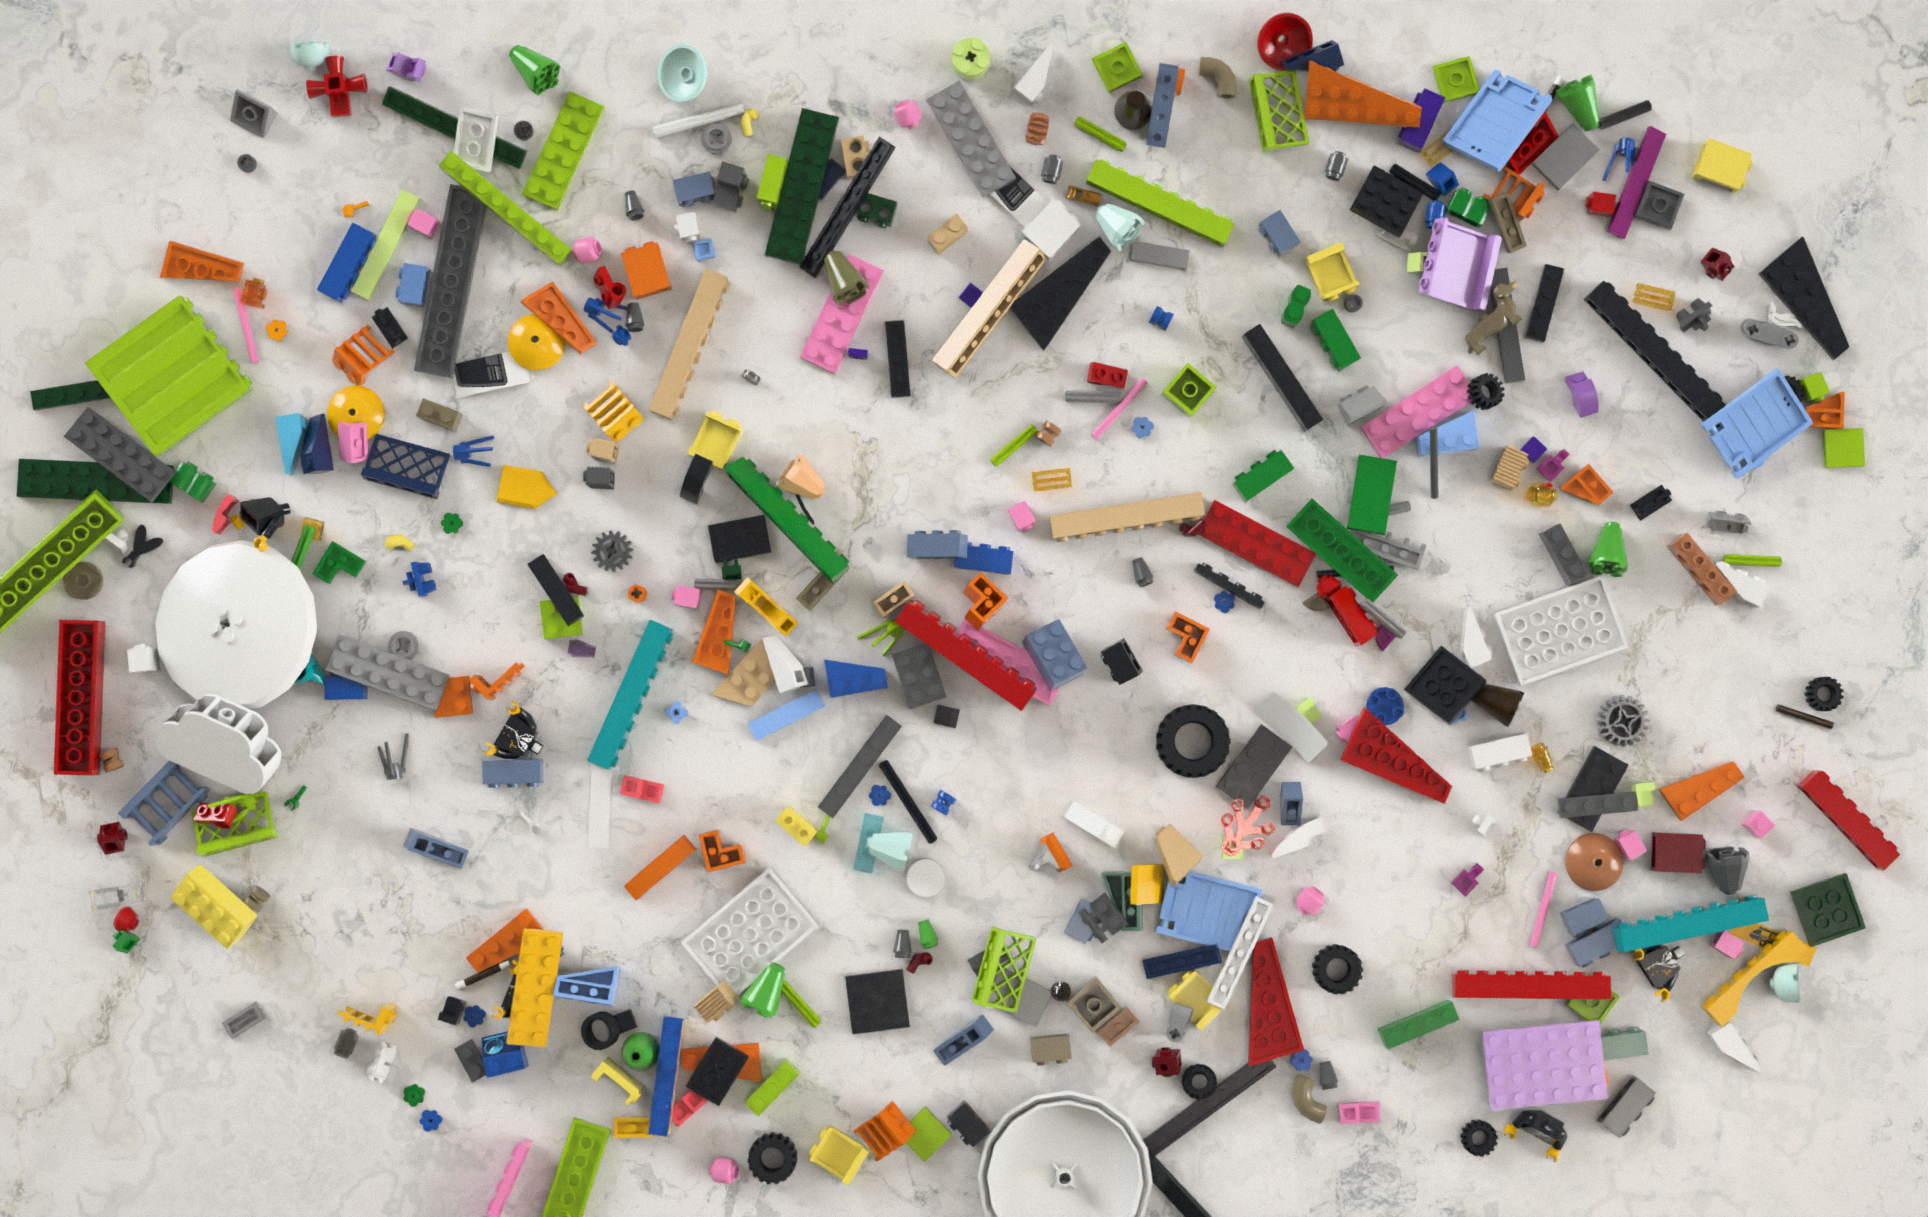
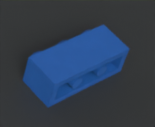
[954,542,1014,575]

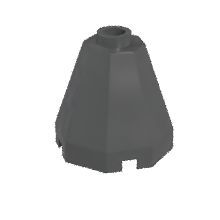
[1706,846,1749,895]

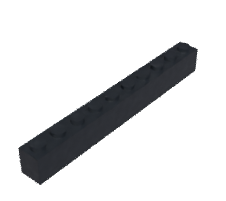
[1583,281,1726,429]

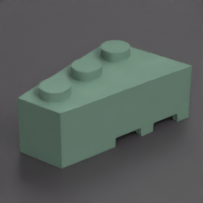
[1101,871,1143,931]

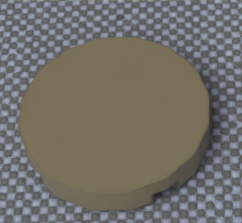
[63,562,103,600]

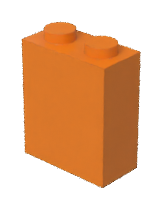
[621,241,672,300]

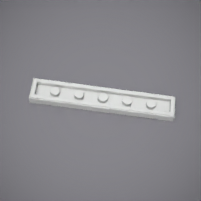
[1206,896,1274,1010]

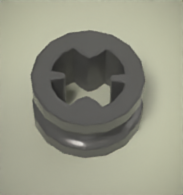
[237,154,257,173]
[1344,294,1363,313]

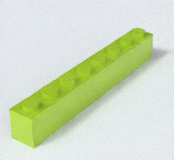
[439,151,572,267]
[1086,159,1234,248]

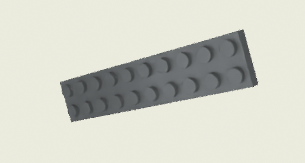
[414,184,486,378]

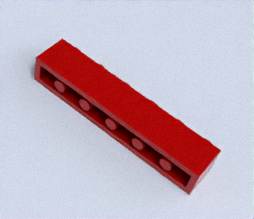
[1797,770,1900,871]

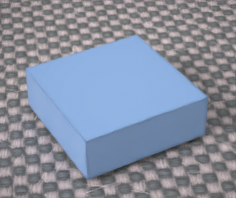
[692,238,715,262]

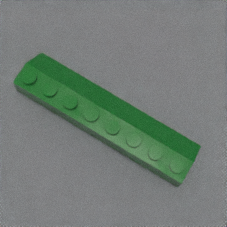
[725,457,850,584]

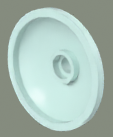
[658,44,707,102]

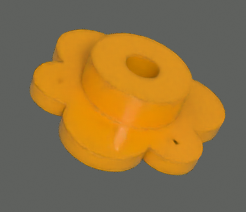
[265,319,288,341]

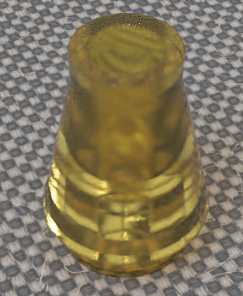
[1531,743,1554,773]

